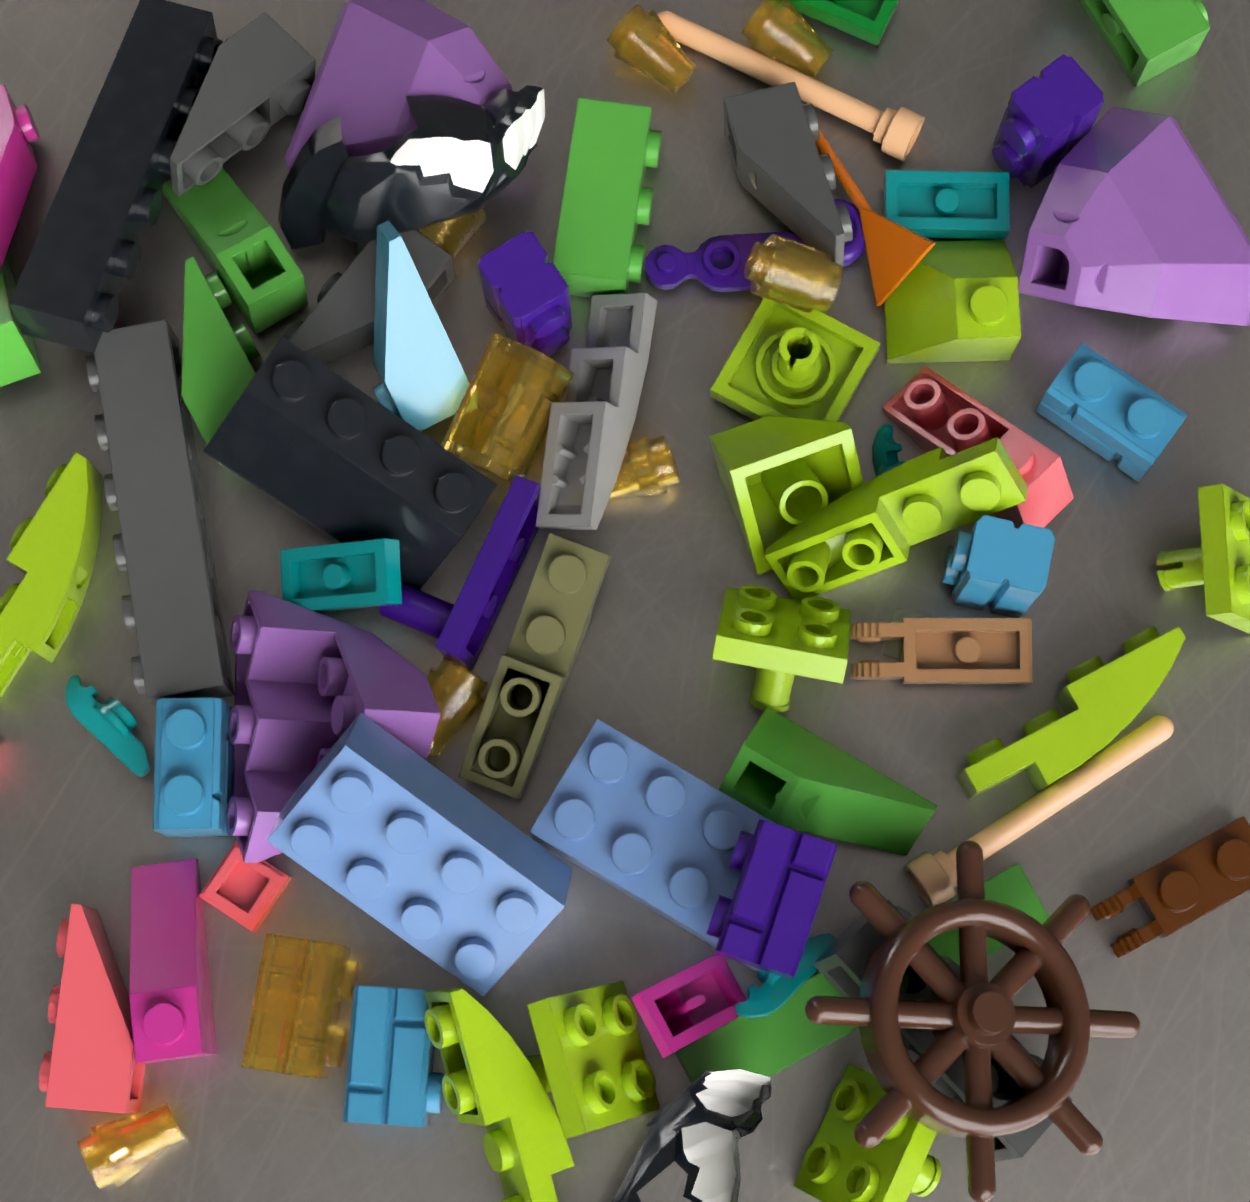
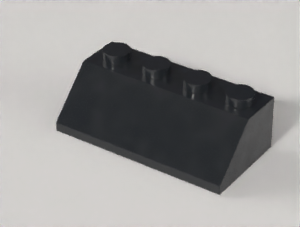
[203,337,497,590]

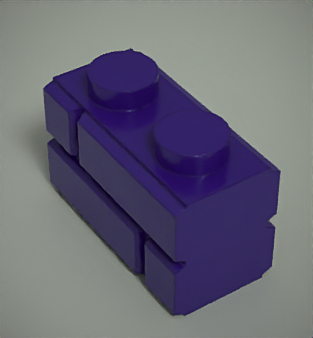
[992,54,1104,188]
[477,231,572,359]
[706,819,837,980]

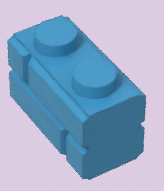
[1035,343,1188,482]
[942,515,1055,618]
[153,698,233,837]
[343,985,444,1127]

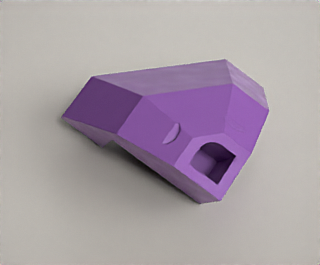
[285,0,513,170]
[1018,107,1250,326]
[226,591,441,863]

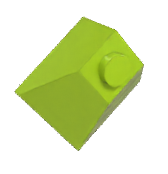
[883,240,1021,364]
[709,415,864,575]

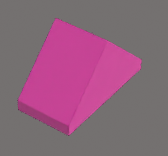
[631,954,747,1059]

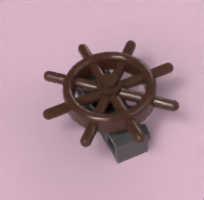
[805,841,1140,1202]

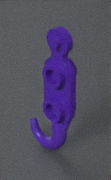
[645,199,866,292]

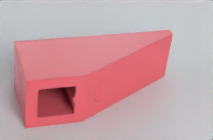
[882,366,1074,529]
[39,904,146,1114]

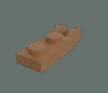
[850,618,1033,684]

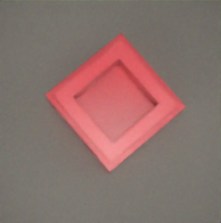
[199,841,292,933]

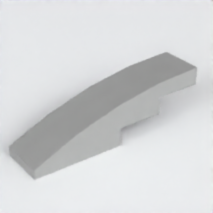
[536,293,658,530]

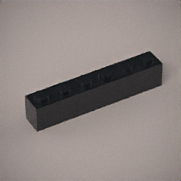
[9,0,223,353]

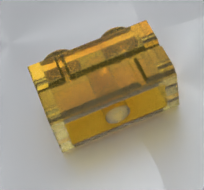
[441,333,574,483]
[241,933,359,1079]

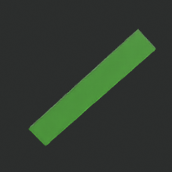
[675,863,1049,1084]

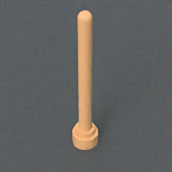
[654,10,925,162]
[903,715,1174,908]

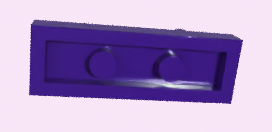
[379,475,540,671]

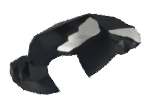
[278,85,545,250]
[612,1069,772,1202]

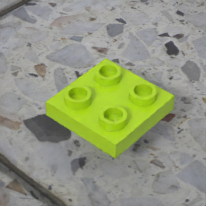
[710,285,881,422]
[1157,483,1250,634]
[712,585,851,713]
[526,980,660,1139]
[793,1064,941,1202]

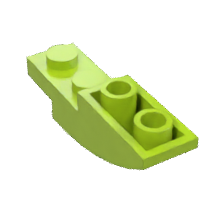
[764,437,1028,601]
[0,452,103,699]
[956,626,1186,800]
[424,988,575,1202]

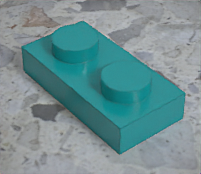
[883,170,1010,239]
[280,538,402,612]

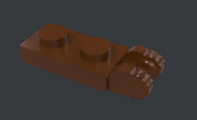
[1090,816,1250,958]

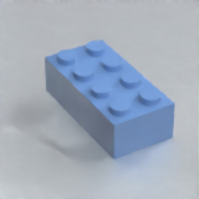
[267,712,572,997]
[529,719,774,973]

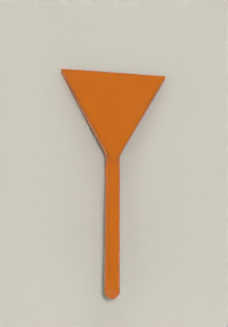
[815,129,936,306]

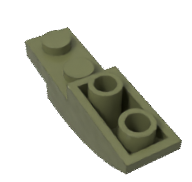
[458,533,612,799]

